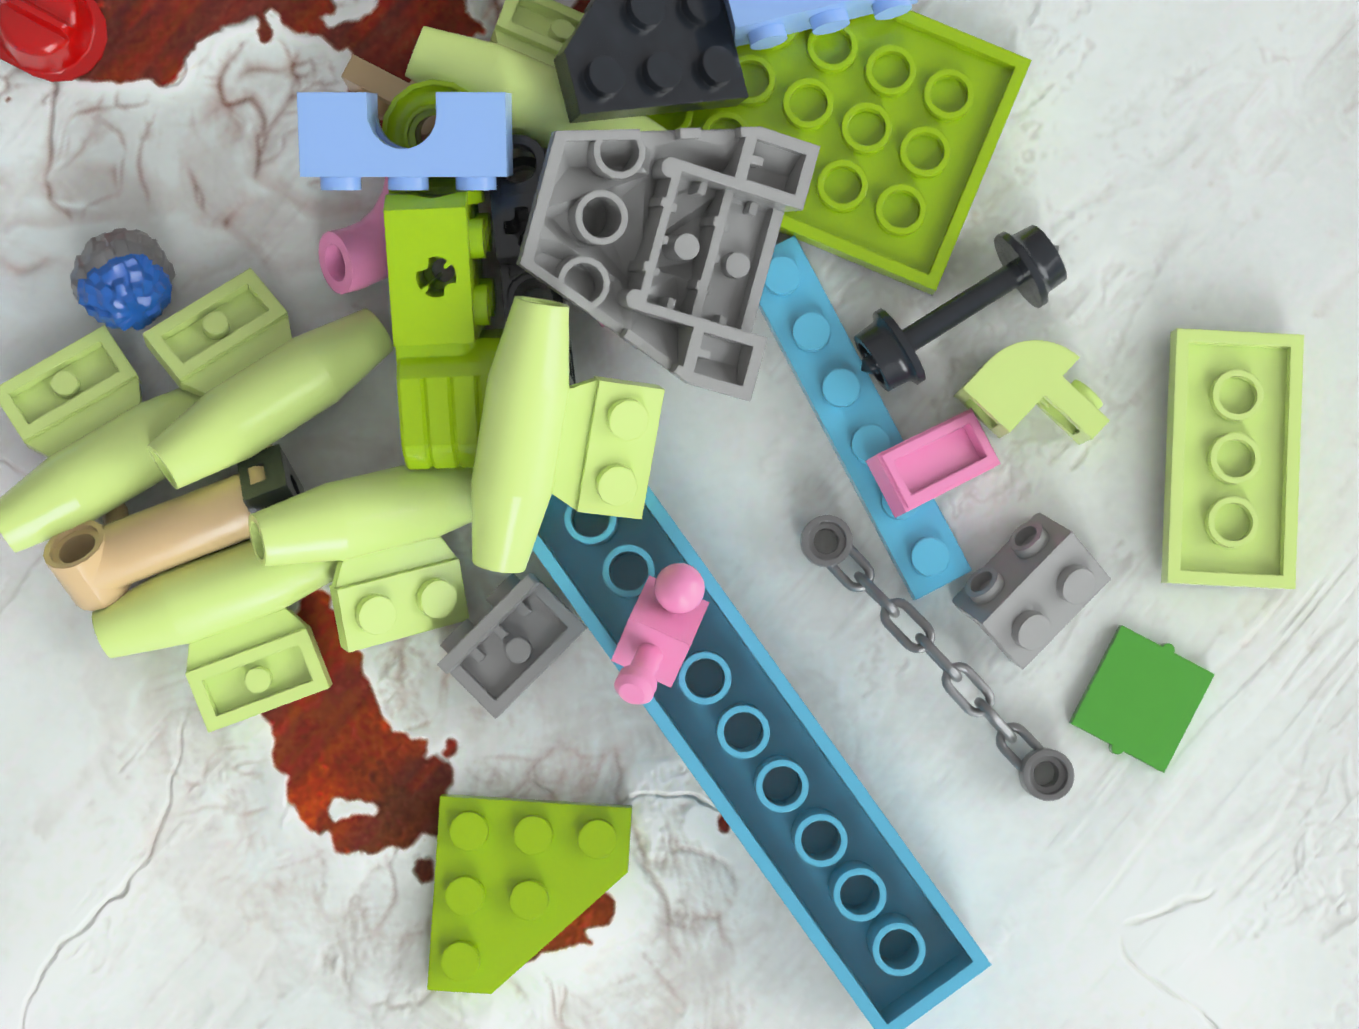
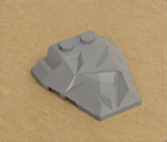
[516,126,820,401]

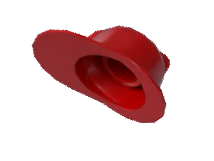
[0,0,108,82]

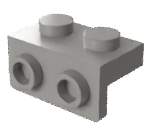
[952,513,1111,670]
[437,573,588,719]

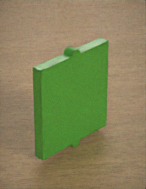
[1069,625,1215,773]

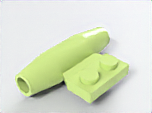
[405,0,666,149]
[142,268,393,489]
[471,296,665,573]
[0,325,201,553]
[248,465,474,652]
[92,539,338,733]

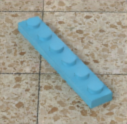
[759,235,972,600]

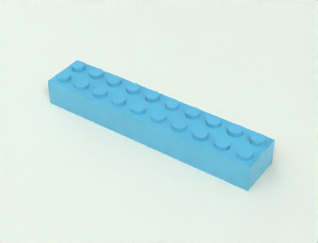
[532,486,992,1029]

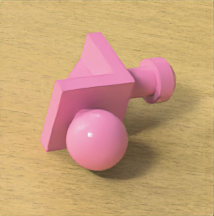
[611,563,710,705]

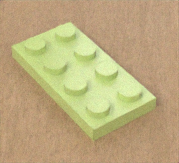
[1161,328,1304,589]

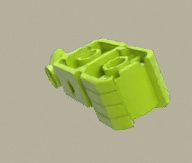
[382,79,504,470]

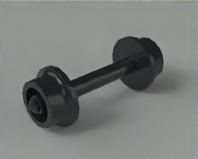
[854,225,1067,392]

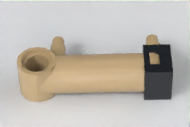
[43,444,304,611]

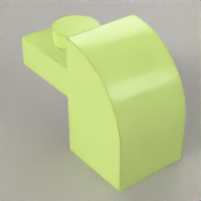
[954,340,1110,445]

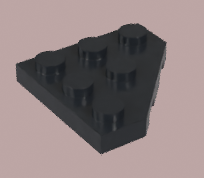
[554,0,749,123]

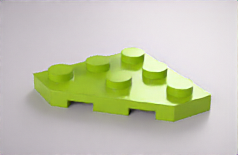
[427,794,632,994]

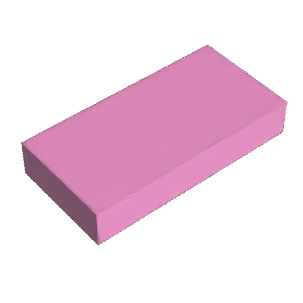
[866,408,1001,518]

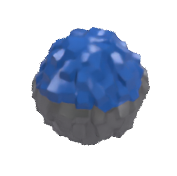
[70,228,176,331]

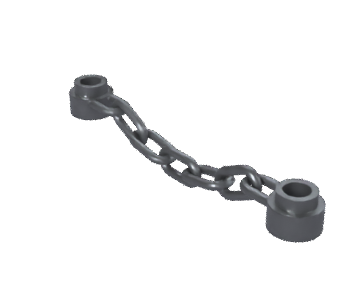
[800,515,1075,801]

